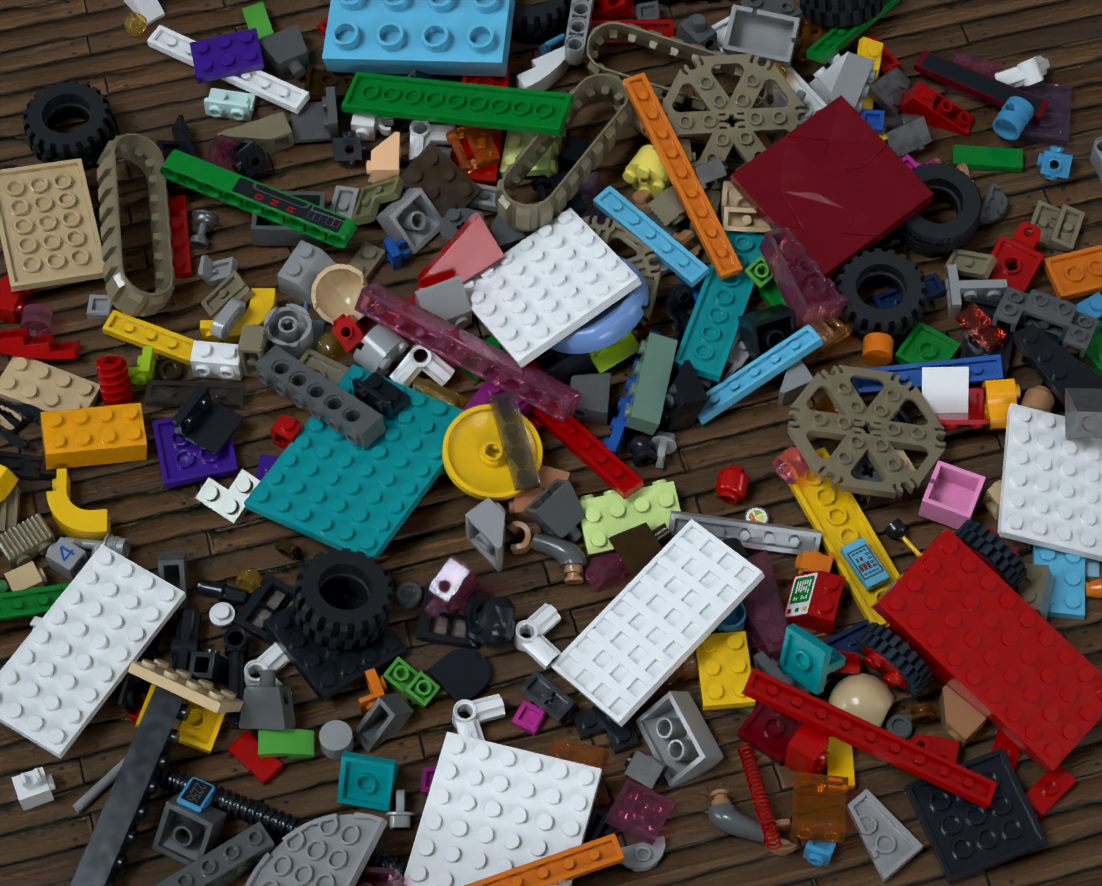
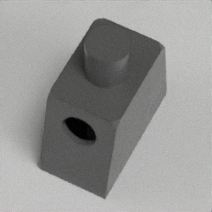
[675,14,718,51]
[259,24,309,79]
[555,373,611,425]
[524,479,585,542]
[239,669,296,730]

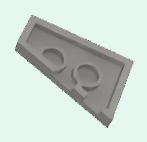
[846,789,923,883]

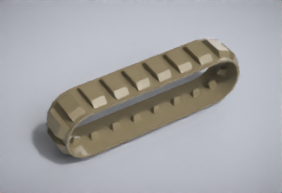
[583,21,774,125]
[495,74,634,231]
[97,133,175,317]

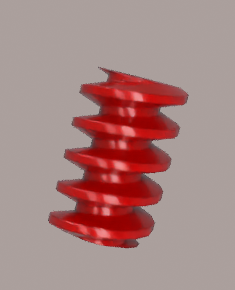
[95,354,133,406]

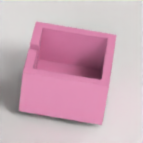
[918,460,986,529]

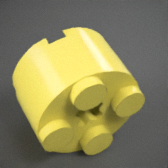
[623,145,672,198]

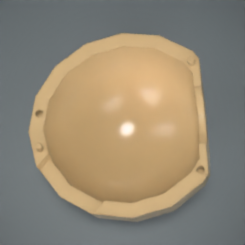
[311,264,369,325]
[828,673,894,727]

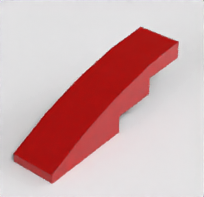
[0,328,81,360]

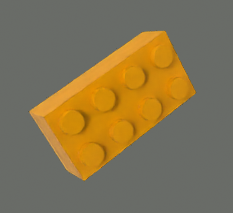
[40,403,147,470]

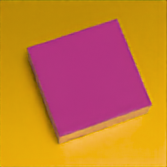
[511,700,547,736]

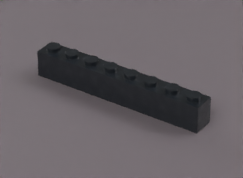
[70,686,191,886]

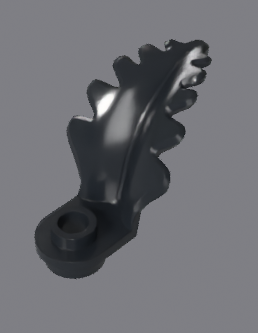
[665,283,693,357]

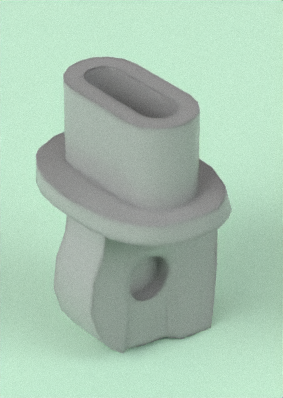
[651,431,677,469]
[386,789,415,829]

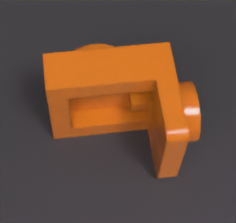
[358,668,387,713]

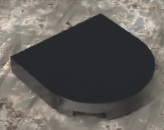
[428,648,490,703]

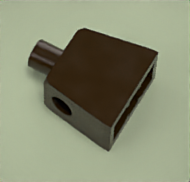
[608,522,673,579]

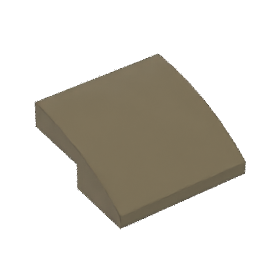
[1027,200,1085,251]

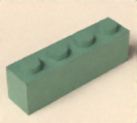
[623,332,678,435]

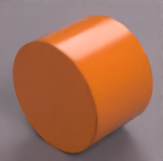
[862,332,894,366]

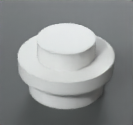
[209,602,235,628]

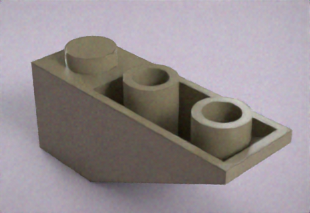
[217,112,294,153]

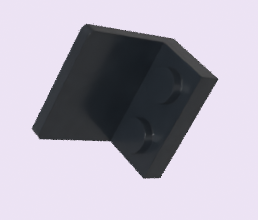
[172,382,243,455]

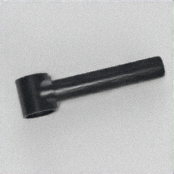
[223,626,249,729]

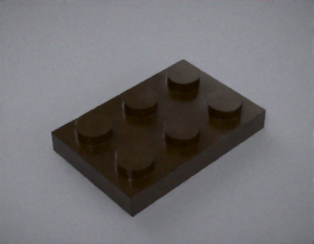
[400,142,483,217]

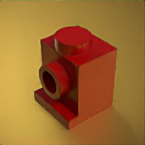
[331,314,367,353]
[270,414,303,450]

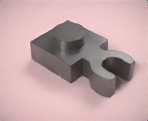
[622,0,661,20]

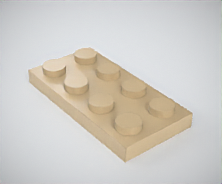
[0,356,102,412]
[128,659,243,713]

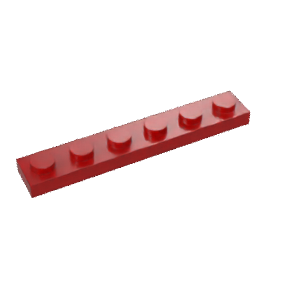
[530,396,644,500]

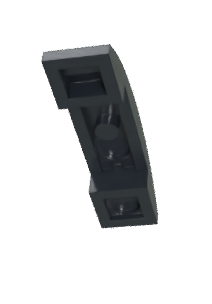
[0,451,57,481]

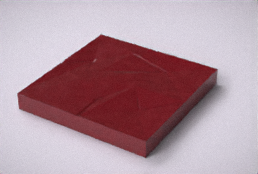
[731,95,934,284]

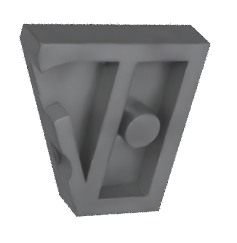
[868,67,911,118]

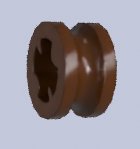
[910,703,936,725]

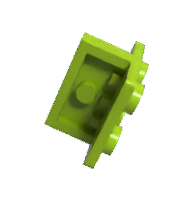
[589,331,639,373]

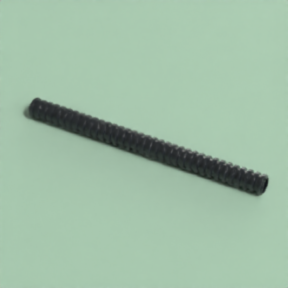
[158,765,408,883]

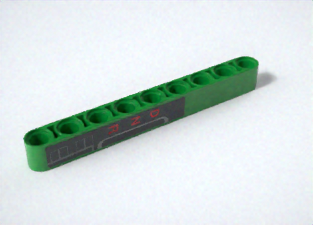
[160,150,357,248]

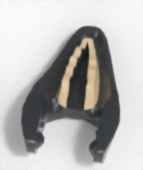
[0,401,43,450]

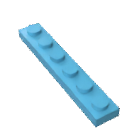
[593,185,709,287]
[697,324,824,425]

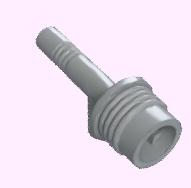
[65,534,130,558]

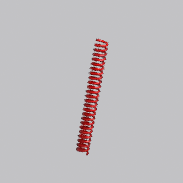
[738,743,782,850]

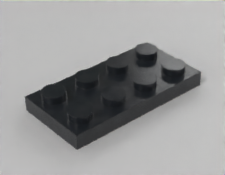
[960,298,1015,387]

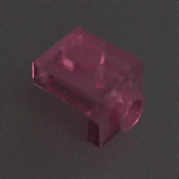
[207,134,239,171]
[584,553,629,591]

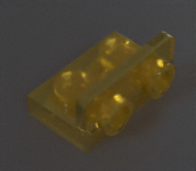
[412,376,467,409]

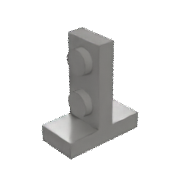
[944,264,1007,318]

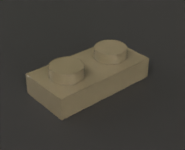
[348,241,386,282]
[944,249,997,280]

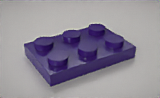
[190,28,265,84]

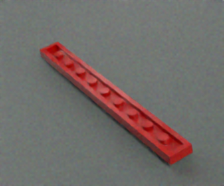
[741,668,997,809]

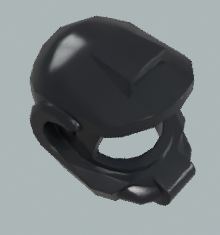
[463,592,516,647]

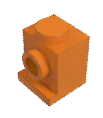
[794,550,835,575]

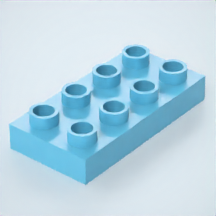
[322,0,515,77]

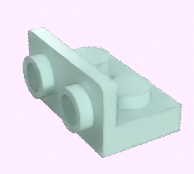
[204,88,257,121]

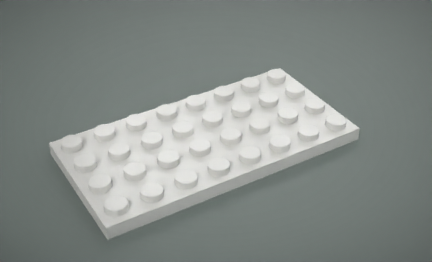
[550,519,765,727]
[0,544,186,759]

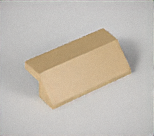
[720,180,775,233]

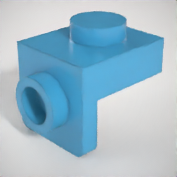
[802,825,839,867]

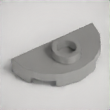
[619,836,666,872]

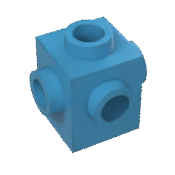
[1036,145,1073,180]

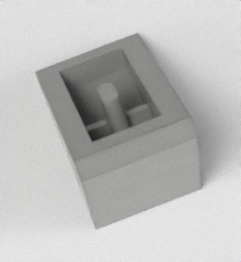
[778,360,813,405]

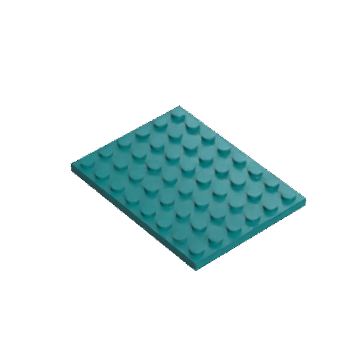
[244,364,464,560]

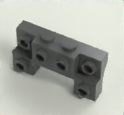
[991,286,1099,358]

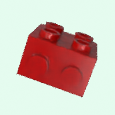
[935,387,990,429]

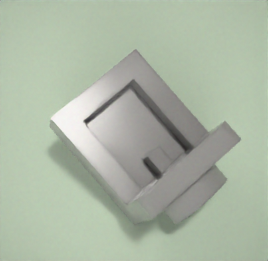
[198,255,238,287]

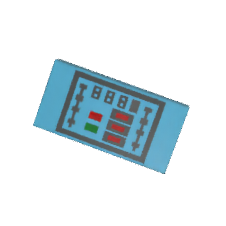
[840,537,890,591]

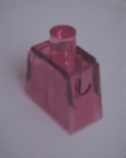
[425,555,478,618]

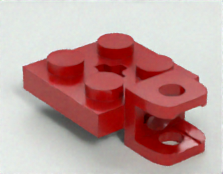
[987,221,1044,293]

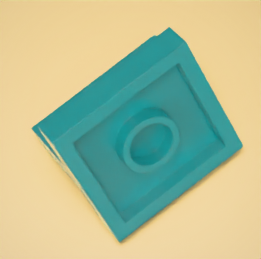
[779,623,846,695]
[337,751,399,812]

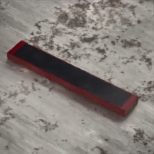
[913,49,1049,123]

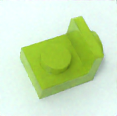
[127,346,156,385]

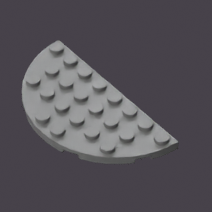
[245,812,388,886]

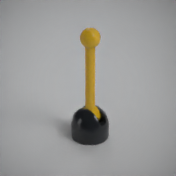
[884,518,921,557]

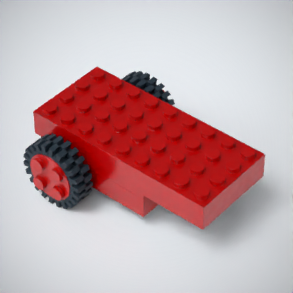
[855,520,1102,772]

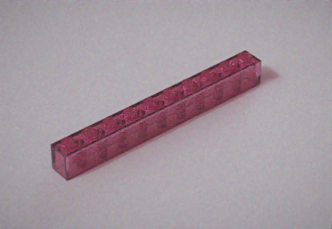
[354,283,583,422]

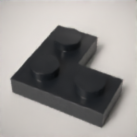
[571,706,640,755]

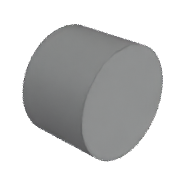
[319,720,354,760]

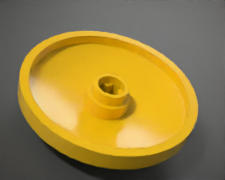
[442,404,543,501]

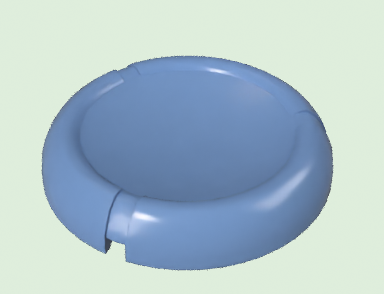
[551,256,649,354]

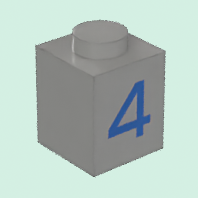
[45,537,88,581]

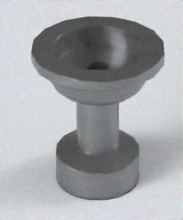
[189,210,219,250]

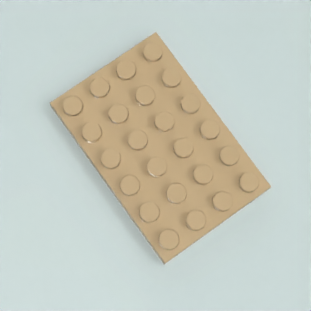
[0,158,105,292]

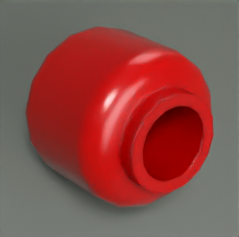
[715,465,750,504]

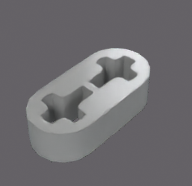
[210,297,246,340]

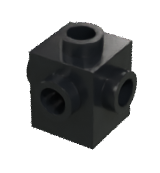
[332,130,367,164]
[226,139,268,178]

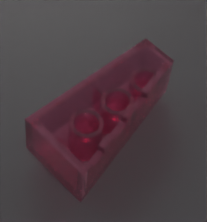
[759,227,848,326]
[741,550,788,661]

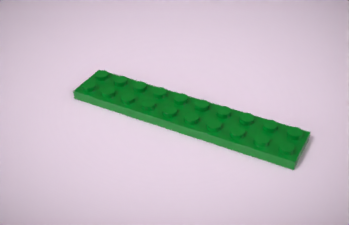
[341,72,574,136]

